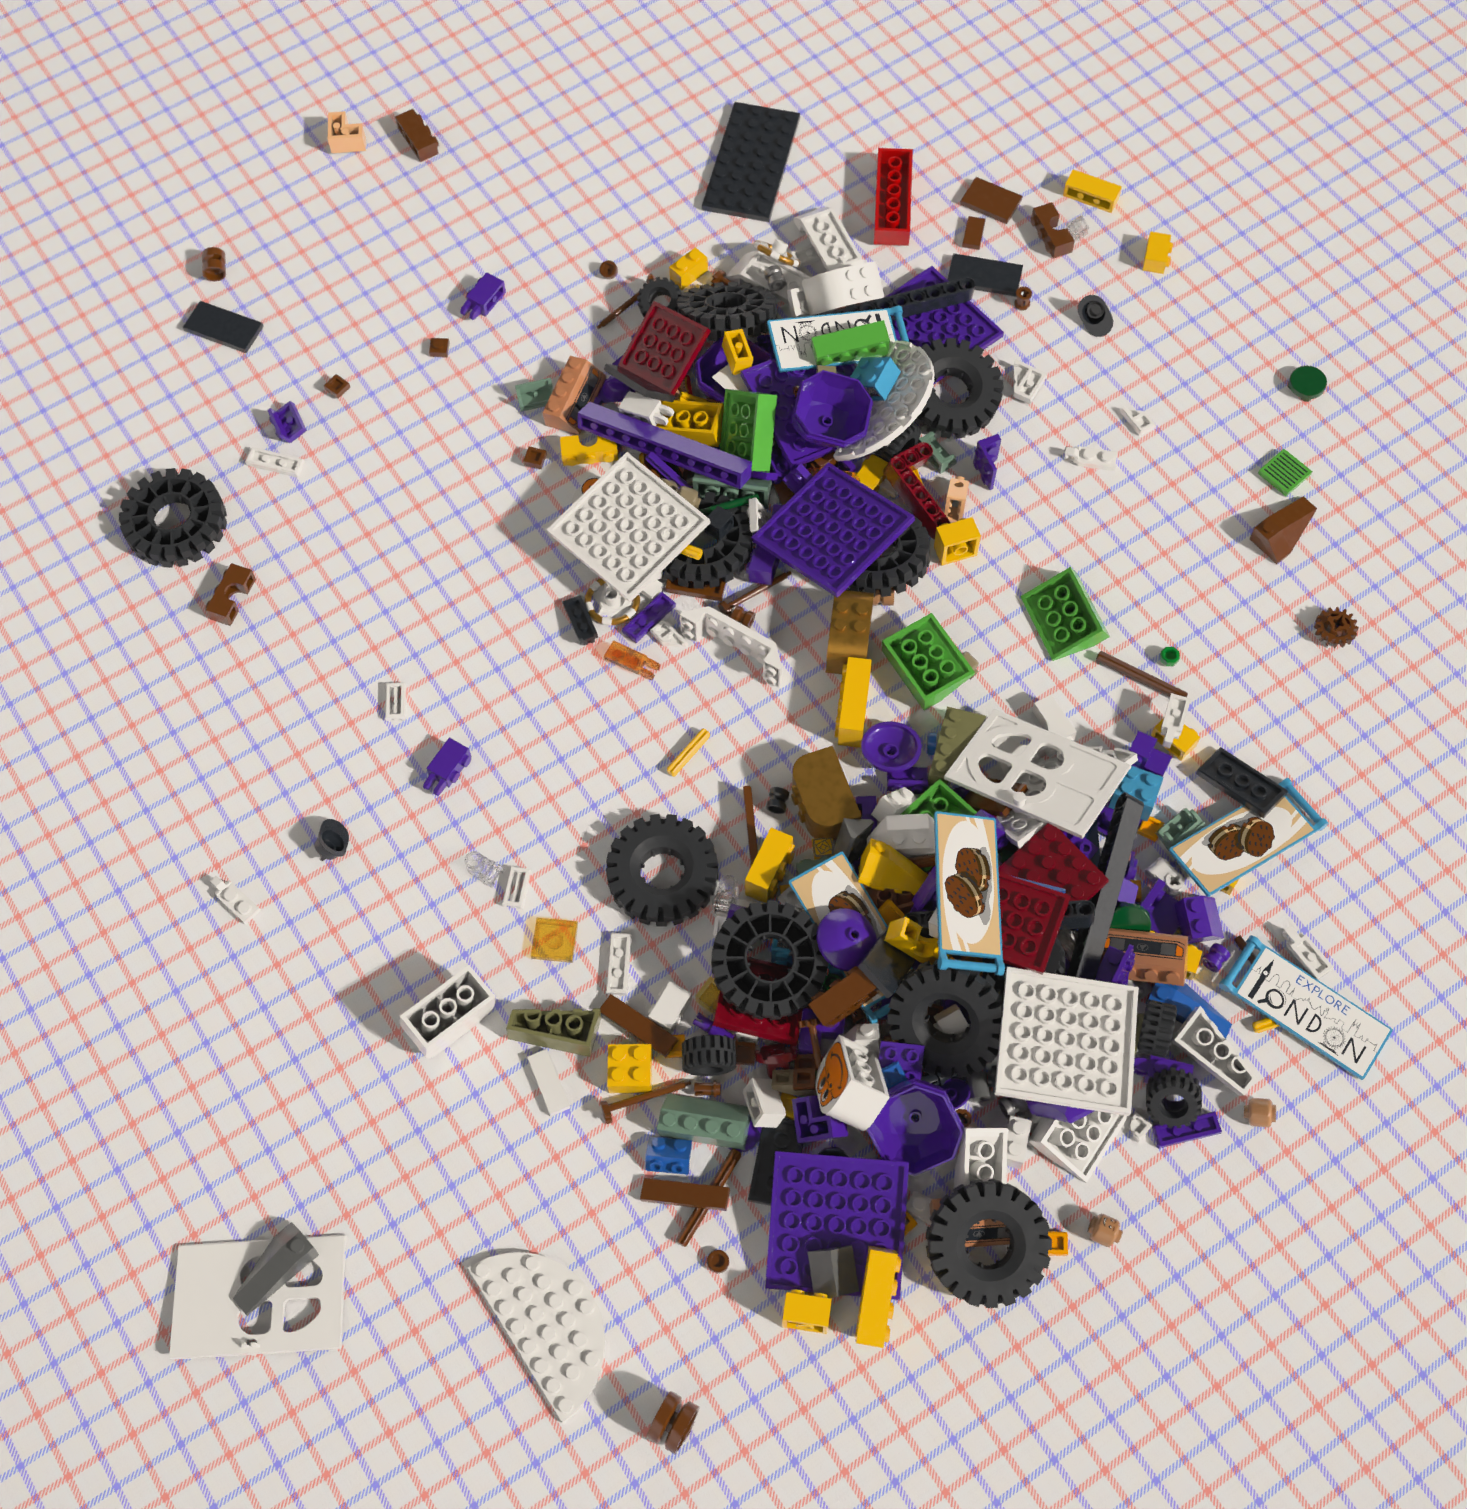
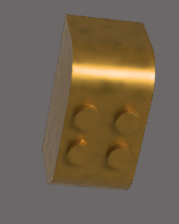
[826,590,874,675]
[791,745,861,840]

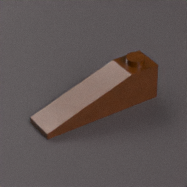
[1250,496,1317,564]

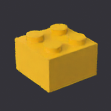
[934,517,981,566]
[607,1044,652,1093]
[782,1290,832,1334]

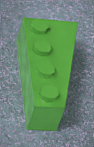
[811,320,890,366]

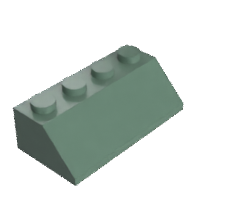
[693,473,772,509]
[657,1093,751,1150]

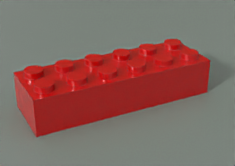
[874,148,913,246]

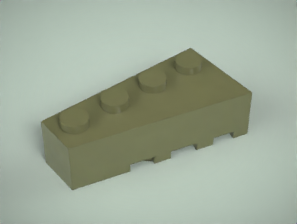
[928,706,986,786]
[506,1008,601,1057]

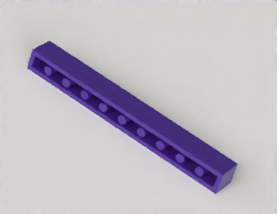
[578,402,752,489]

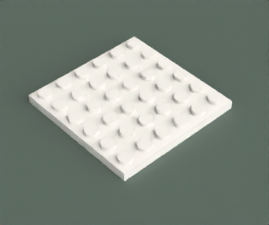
[547,452,710,602]
[994,967,1138,1116]

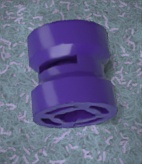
[1201,943,1231,973]

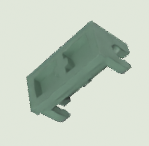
[515,377,554,412]
[918,432,957,474]
[1155,808,1206,851]

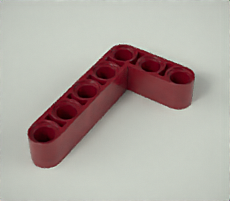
[883,442,951,540]

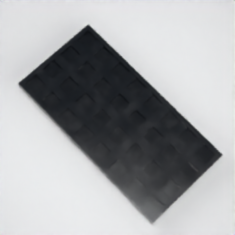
[702,102,800,222]

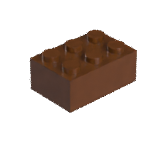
[809,966,881,1028]

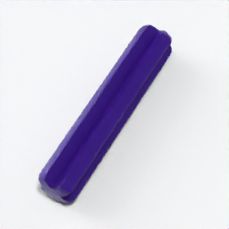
[645,452,692,488]

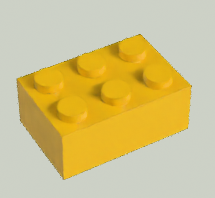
[745,828,795,903]

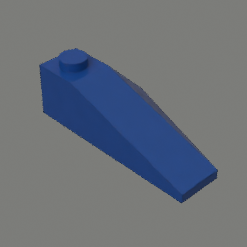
[1146,983,1232,1039]

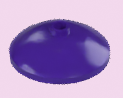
[861,721,922,773]
[817,908,877,971]

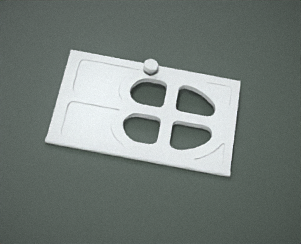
[944,709,1131,839]
[169,1235,346,1360]

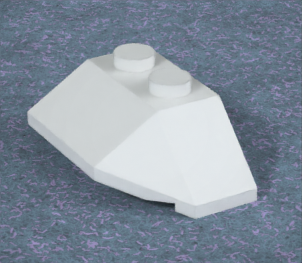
[867,814,935,858]

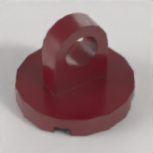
[755,1043,798,1079]

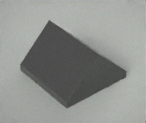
[833,818,874,864]
[808,1245,859,1297]

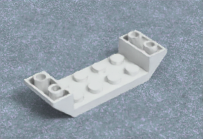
[793,207,864,271]
[726,251,810,305]
[680,606,782,688]

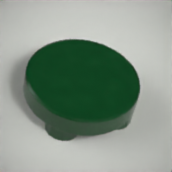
[1288,365,1327,402]
[1110,902,1151,932]

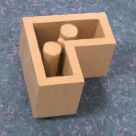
[328,111,366,153]

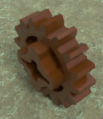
[1314,607,1359,648]

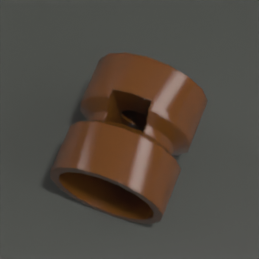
[202,247,226,282]

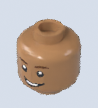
[1087,1214,1123,1247]

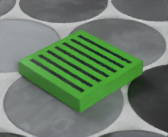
[1258,449,1313,497]

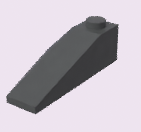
[233,1222,319,1316]

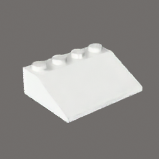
[1028,1111,1128,1183]

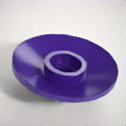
[937,1078,970,1110]

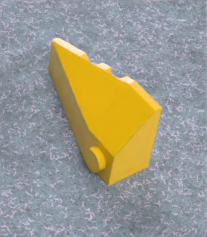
[858,838,928,896]

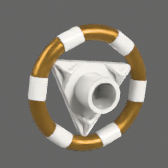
[753,239,801,267]
[584,578,640,626]

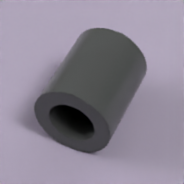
[965,1070,991,1103]

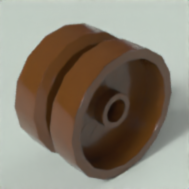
[647,1391,700,1454]

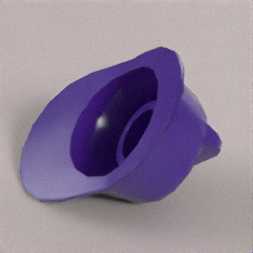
[598,375,636,403]

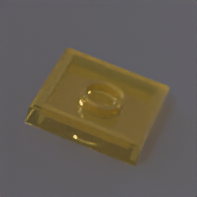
[531,918,578,963]

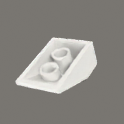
[954,1127,1008,1188]

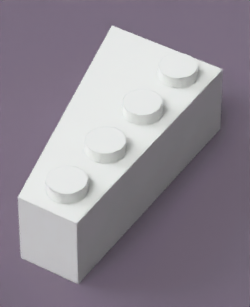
[1171,1006,1258,1096]

